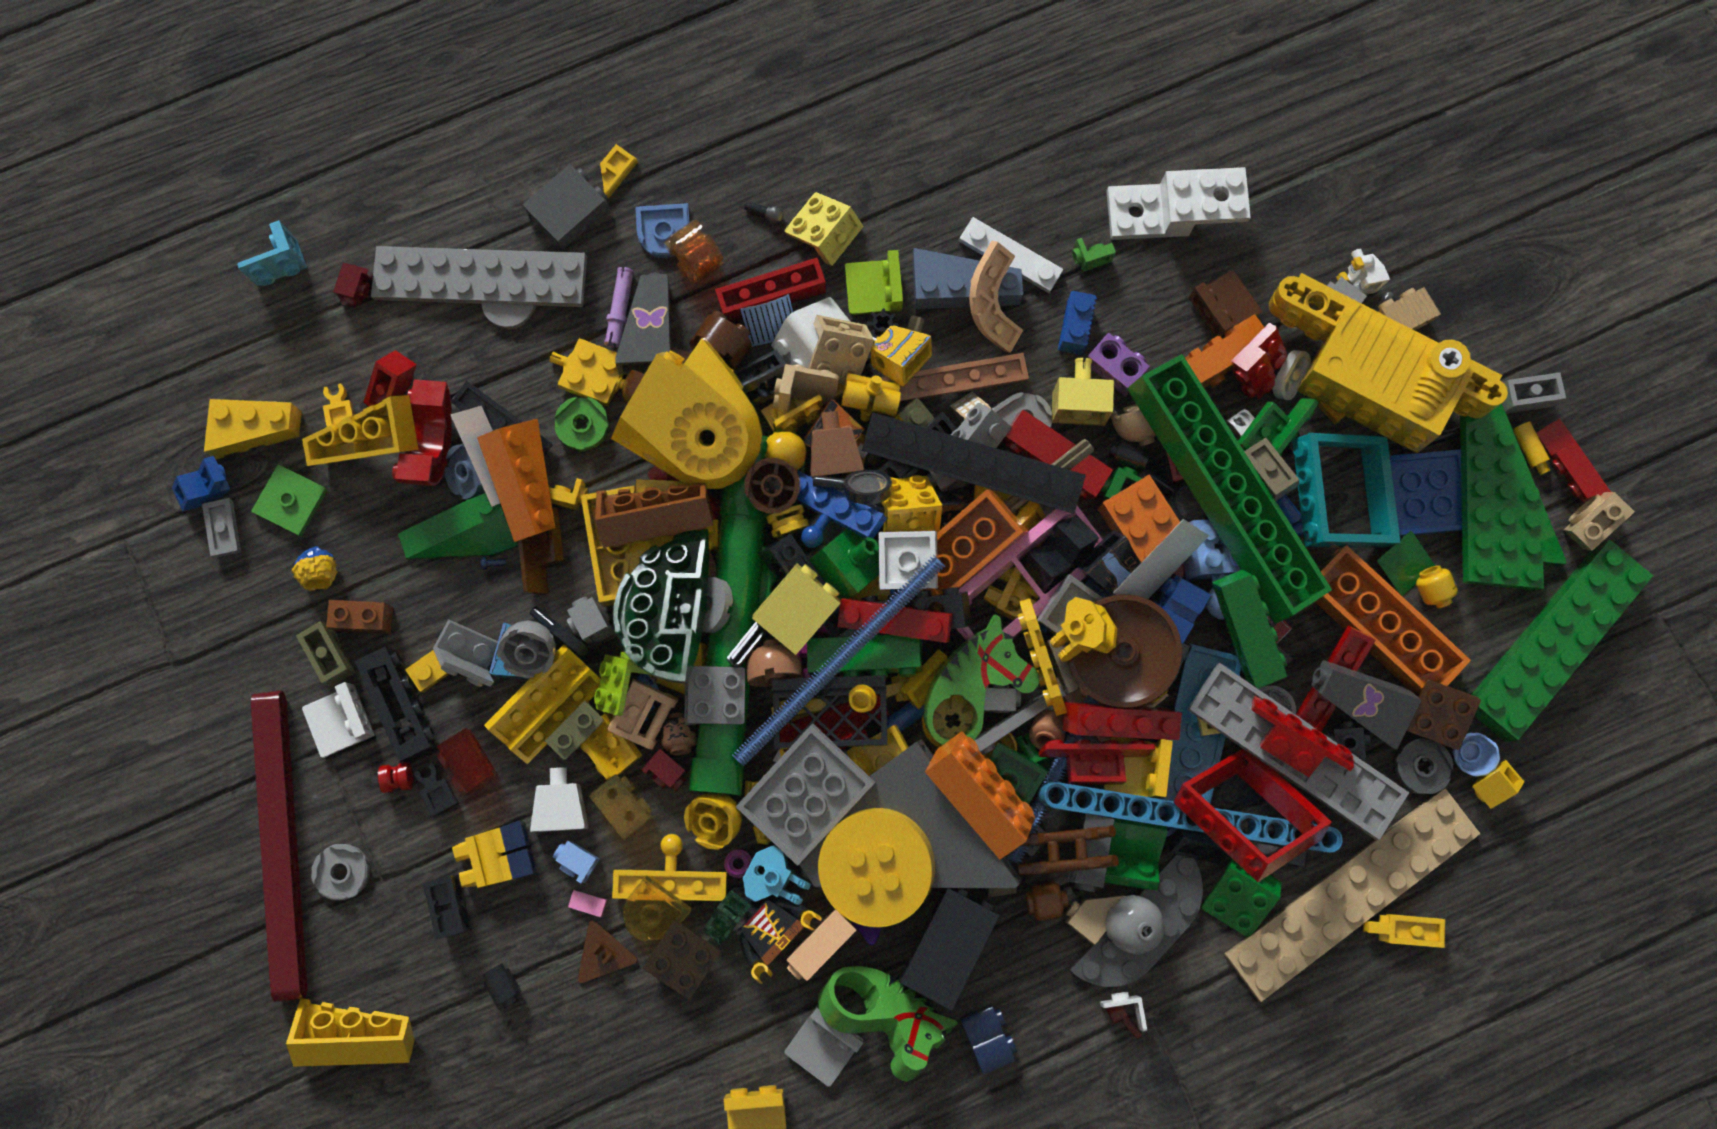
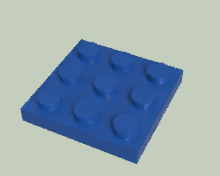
[1390,450,1462,537]

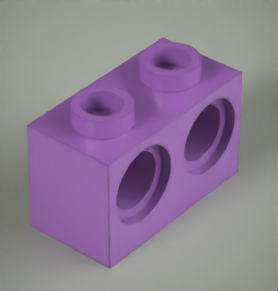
[1087,332,1150,397]

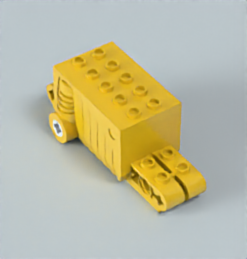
[1269,273,1508,453]

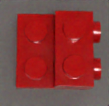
[1231,323,1288,400]

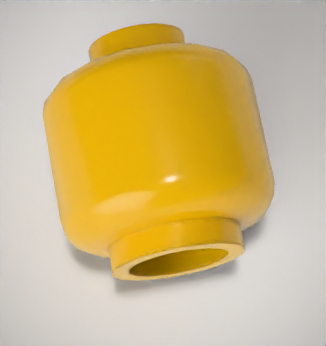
[1416,566,1458,608]

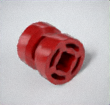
[378,762,414,793]

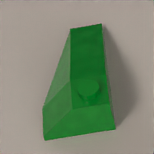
[398,493,519,559]

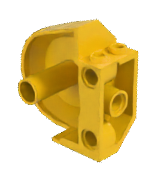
[611,338,763,489]

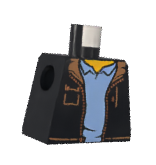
[1075,530,1140,596]

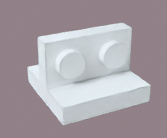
[879,531,938,589]

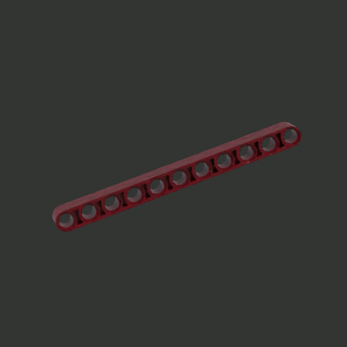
[251,690,307,1002]

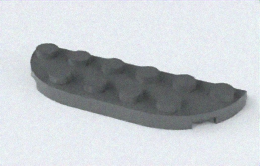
[1069,854,1203,987]

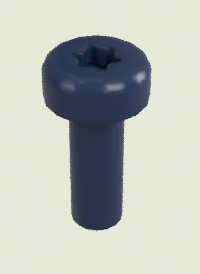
[481,557,506,570]

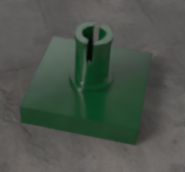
[989,742,1048,804]

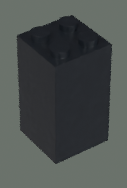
[898,888,1000,1010]

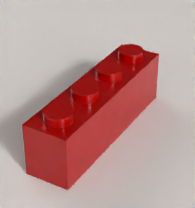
[715,258,826,322]
[1002,410,1113,500]
[1062,702,1182,740]

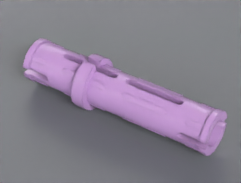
[604,267,634,348]

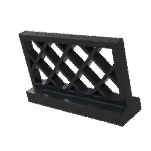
[772,675,888,749]

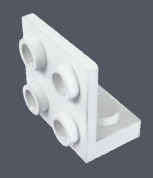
[302,682,375,757]

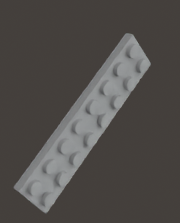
[371,246,587,307]
[1187,663,1409,840]

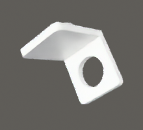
[1099,992,1147,1032]

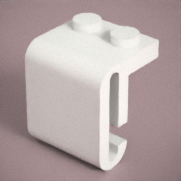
[771,297,851,368]

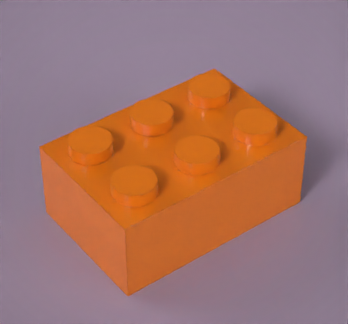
[1098,474,1180,564]

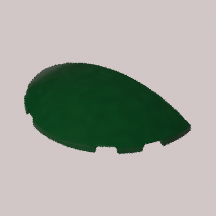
[613,529,709,684]

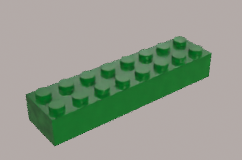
[1471,540,1654,742]

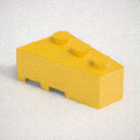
[204,399,302,459]

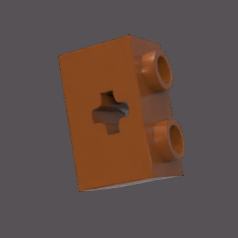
[326,600,393,634]

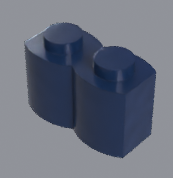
[959,1004,1017,1075]

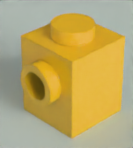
[1472,760,1524,809]

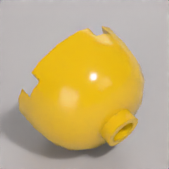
[684,792,742,850]

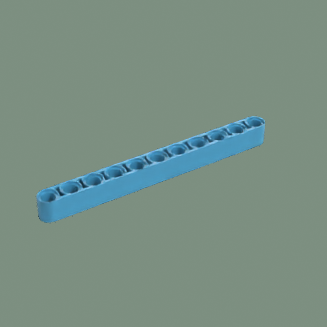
[1038,782,1343,853]

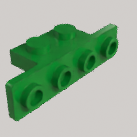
[1238,398,1319,457]

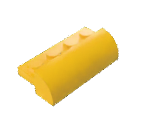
[484,644,601,764]

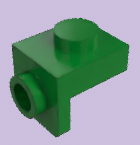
[1100,467,1142,501]

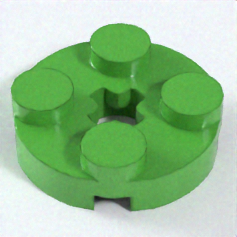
[555,397,610,452]

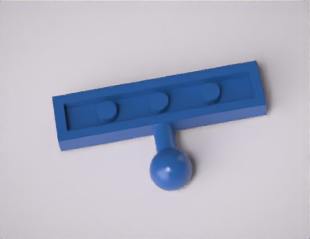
[796,471,887,548]

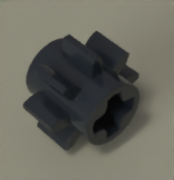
[866,308,899,336]

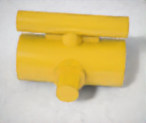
[841,373,901,422]

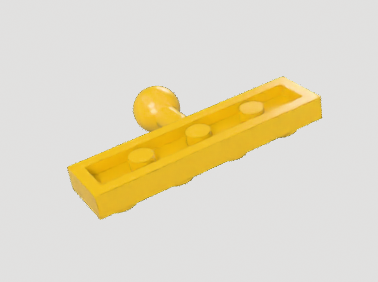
[612,834,727,901]

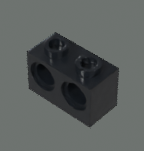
[423,875,471,940]

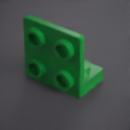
[1104,818,1168,891]
[1202,857,1282,937]

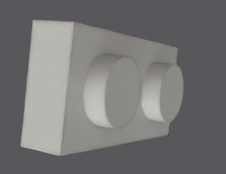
[202,498,241,558]

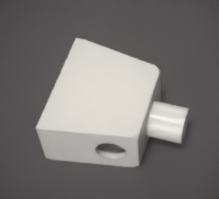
[530,768,589,832]

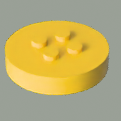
[818,808,935,927]

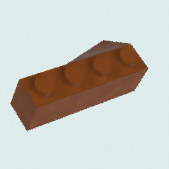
[595,483,713,548]

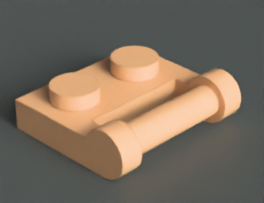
[608,679,678,750]

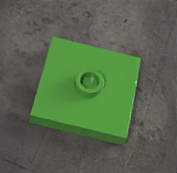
[251,464,328,537]

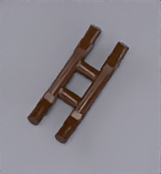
[1018,825,1119,875]

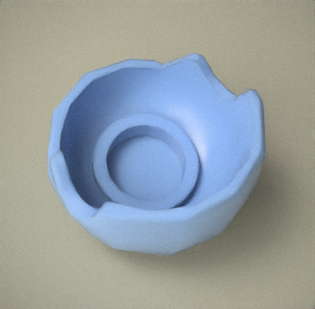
[1452,732,1500,777]

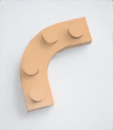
[969,241,1023,353]

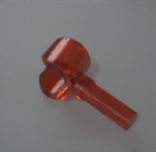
[1107,1006,1142,1039]

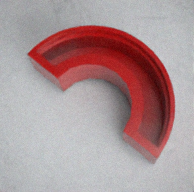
[392,379,452,486]

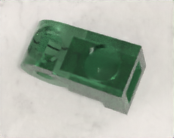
[702,890,751,946]

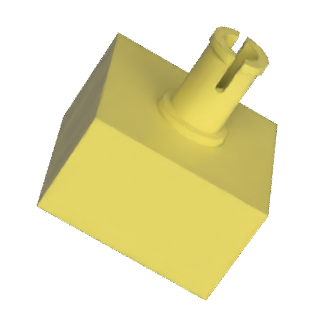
[1052,358,1114,426]

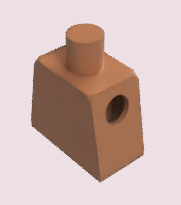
[810,411,864,477]

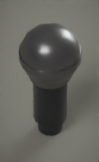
[744,202,784,224]

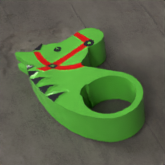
[923,614,1039,745]
[818,966,958,1082]

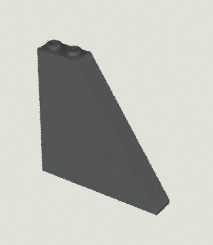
[799,739,1022,888]

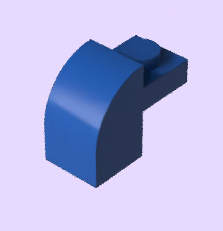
[172,456,230,511]

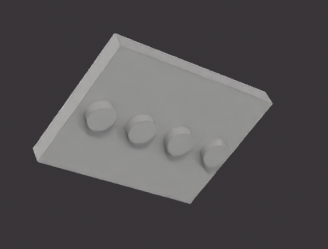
[736,724,875,866]

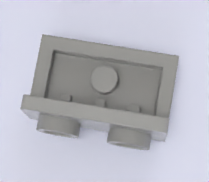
[951,403,1012,448]

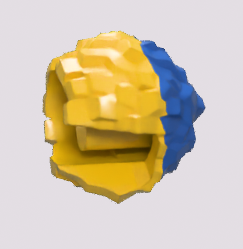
[291,546,338,591]

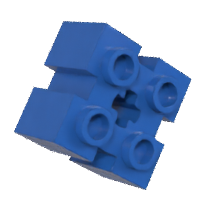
[1152,573,1211,644]

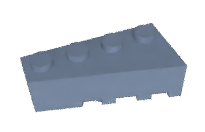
[912,248,1023,309]

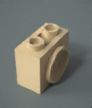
[1563,492,1635,551]

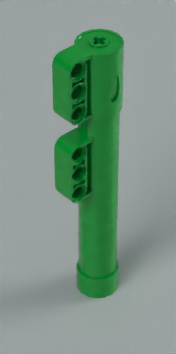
[689,436,805,796]

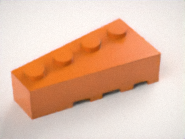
[1185,314,1265,388]
[477,418,555,542]

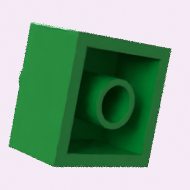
[809,529,879,599]

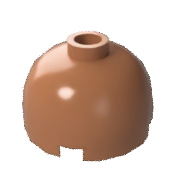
[746,640,803,687]

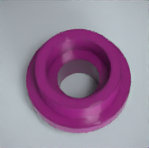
[724,849,752,878]

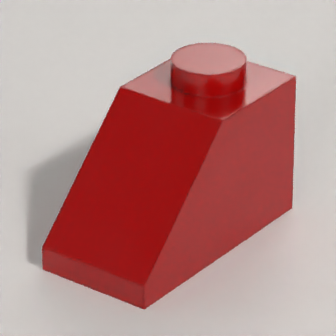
[363,350,417,406]

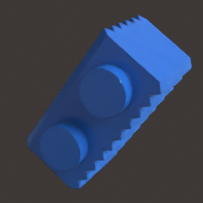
[1058,291,1097,355]

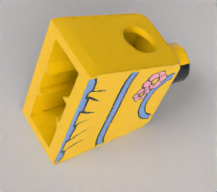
[870,326,932,387]

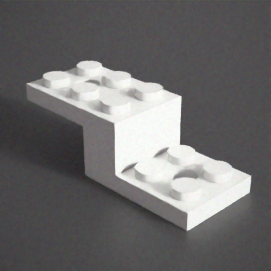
[1107,167,1251,240]

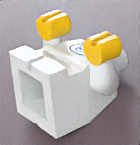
[1336,249,1390,295]

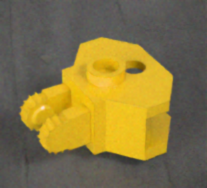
[1050,597,1118,662]

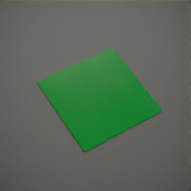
[1377,531,1435,596]

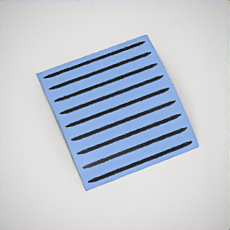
[741,294,793,346]

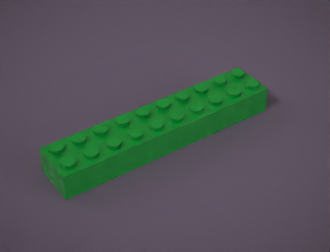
[1127,354,1332,624]

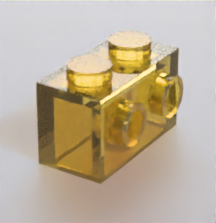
[589,774,653,840]

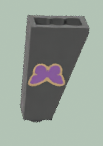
[615,272,672,375]
[1311,660,1421,749]

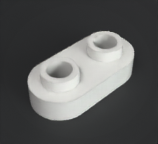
[1272,350,1311,400]

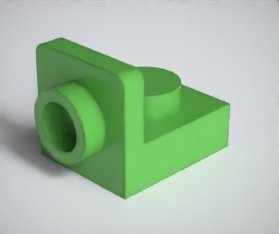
[1072,238,1116,272]

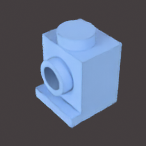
[553,841,600,883]

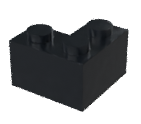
[1024,515,1099,594]

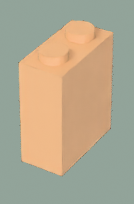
[787,909,856,981]

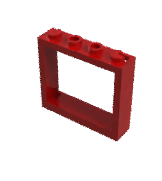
[1173,749,1332,882]

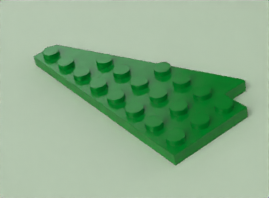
[1460,404,1566,590]

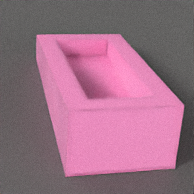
[568,890,607,917]

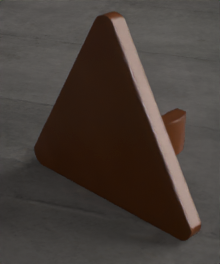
[577,920,638,983]

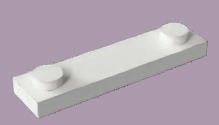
[959,217,1063,293]

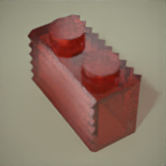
[437,728,499,795]

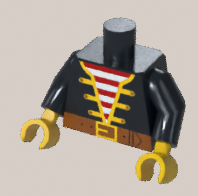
[736,896,822,984]

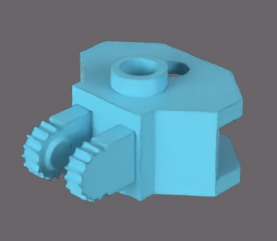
[743,845,811,905]

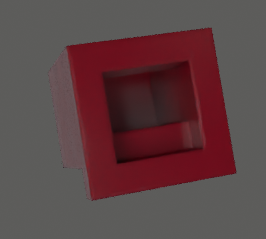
[333,262,373,308]
[642,749,687,792]

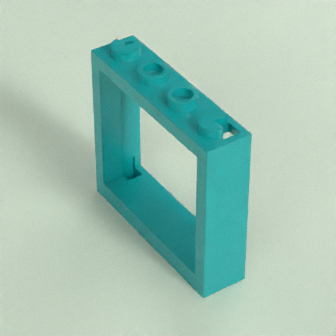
[1293,433,1401,548]

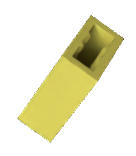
[752,564,840,655]

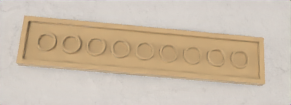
[1224,788,1480,1002]

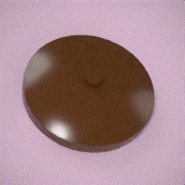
[1068,594,1182,708]

